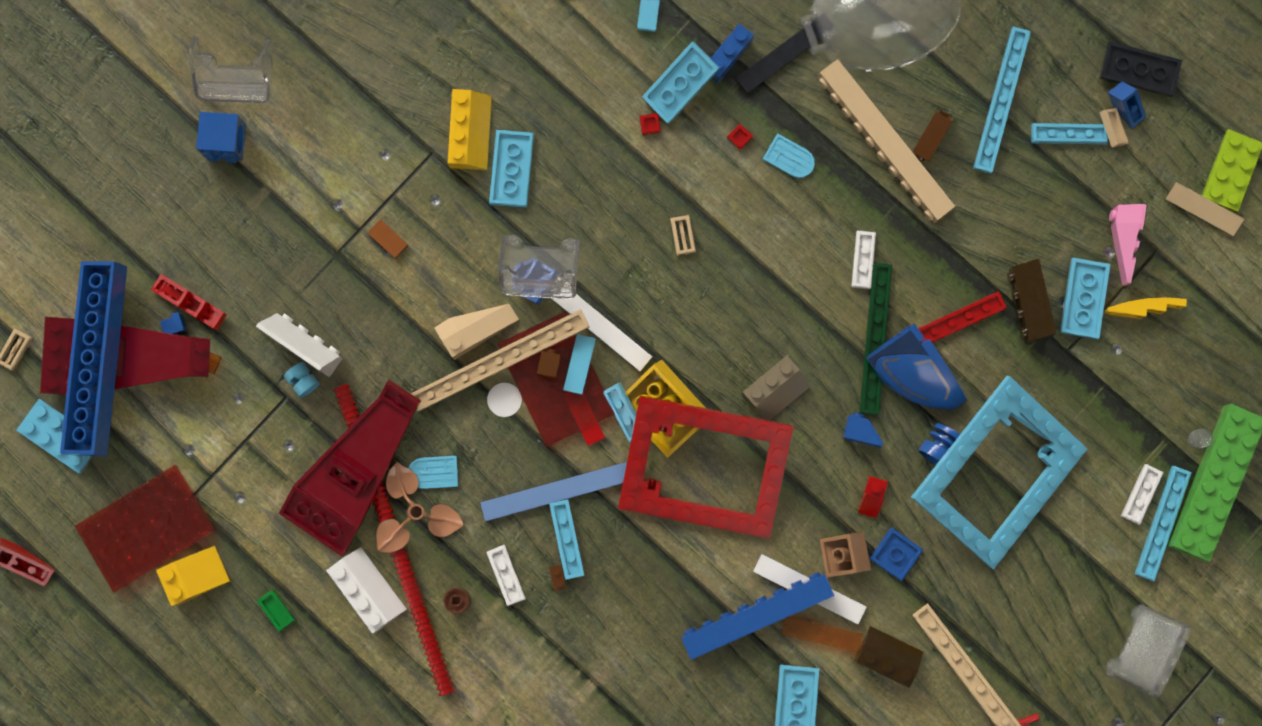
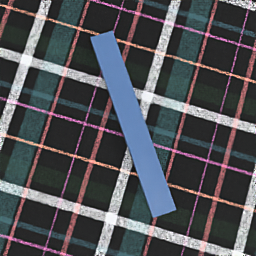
[480,462,627,521]

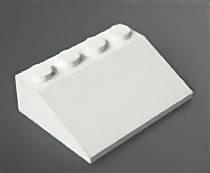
[256,313,342,377]

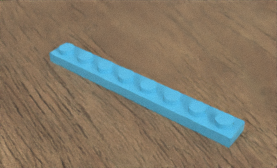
[973,26,1031,174]

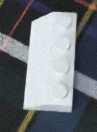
[326,547,407,634]

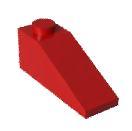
[0,537,55,587]

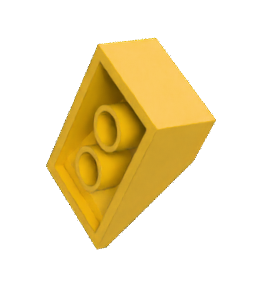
[156,546,230,606]

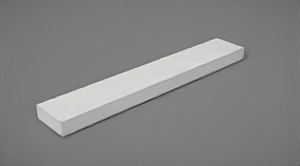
[552,284,652,372]
[753,554,866,624]

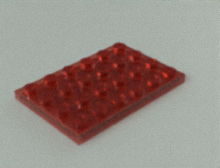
[497,311,615,448]
[75,465,216,593]

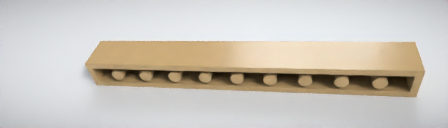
[818,59,955,224]

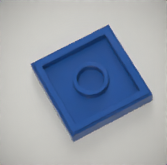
[869,527,923,581]

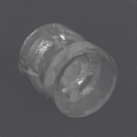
[1188,428,1213,449]

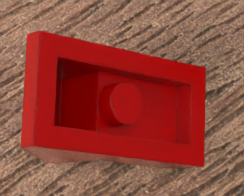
[857,476,888,519]

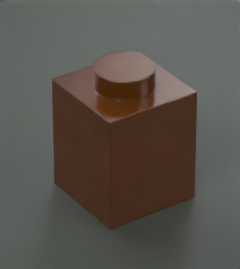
[537,349,561,380]

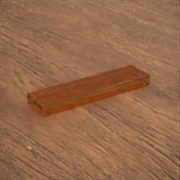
[781,617,862,652]

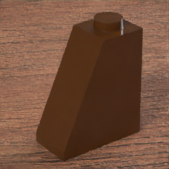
[913,108,954,161]

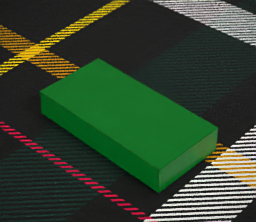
[257,589,296,632]

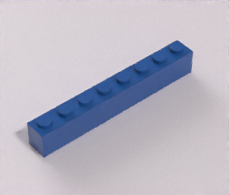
[681,572,834,659]

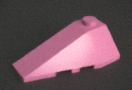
[1109,204,1146,286]

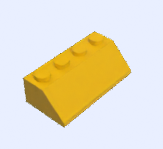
[448,89,492,170]

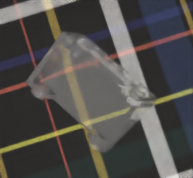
[498,235,580,299]
[1106,604,1191,698]

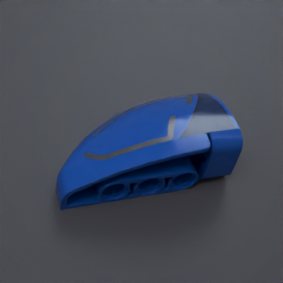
[866,324,967,410]

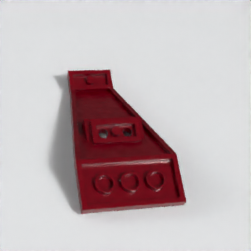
[40,317,211,395]
[278,380,421,556]

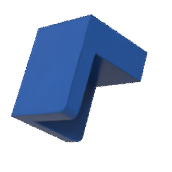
[160,312,188,335]

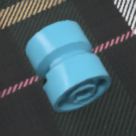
[284,362,320,398]

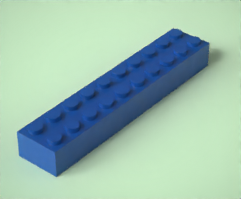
[60,261,127,457]

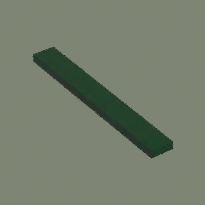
[859,263,892,416]

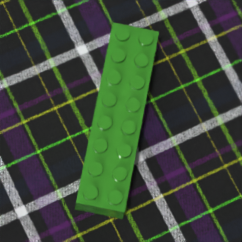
[1167,404,1262,562]

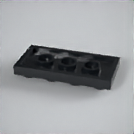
[1099,41,1182,97]

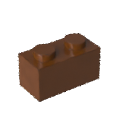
[549,565,567,591]

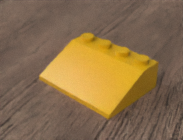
[626,360,705,458]

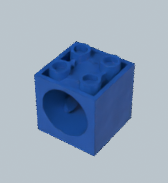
[196,112,246,163]

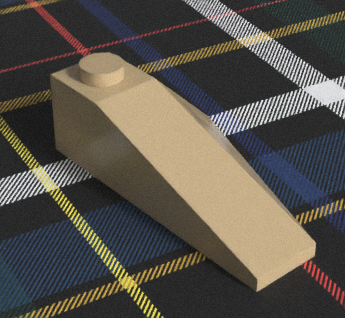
[434,304,519,360]

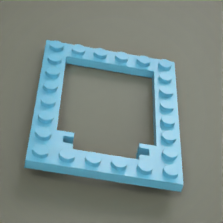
[911,376,1087,569]

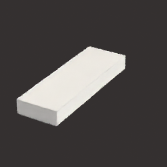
[851,231,876,289]
[1121,464,1164,525]
[487,545,526,606]

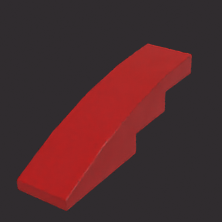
[151,274,227,330]

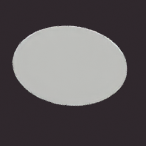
[487,383,522,417]

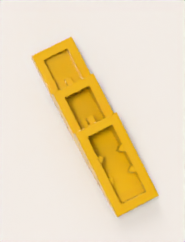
[1103,297,1187,319]

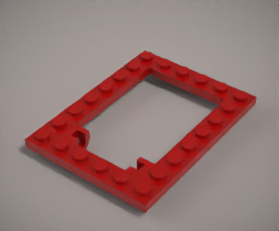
[618,395,794,539]

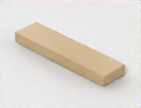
[1166,182,1244,236]

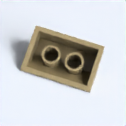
[741,356,810,421]

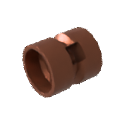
[443,588,471,614]

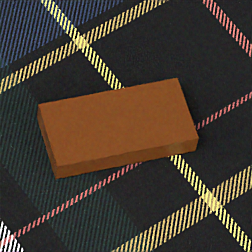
[368,219,409,259]

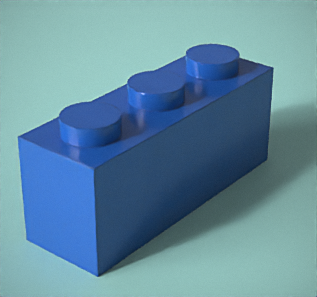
[711,24,754,84]

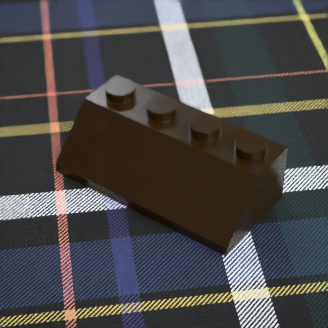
[1007,259,1057,343]

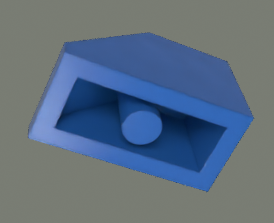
[1108,81,1146,128]
[842,413,883,448]

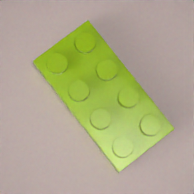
[1202,129,1262,213]

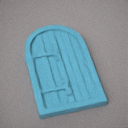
[762,133,815,178]
[408,456,458,489]

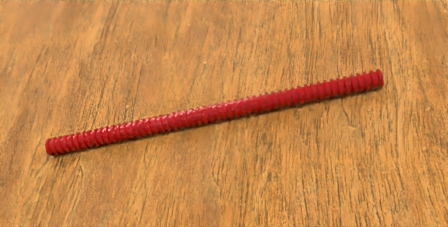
[333,384,455,697]

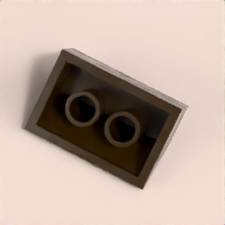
[854,626,923,688]

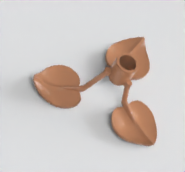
[376,463,463,552]

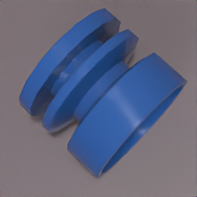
[918,423,960,466]

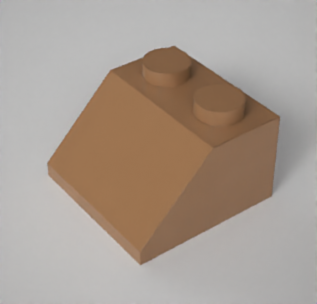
[820,531,871,578]

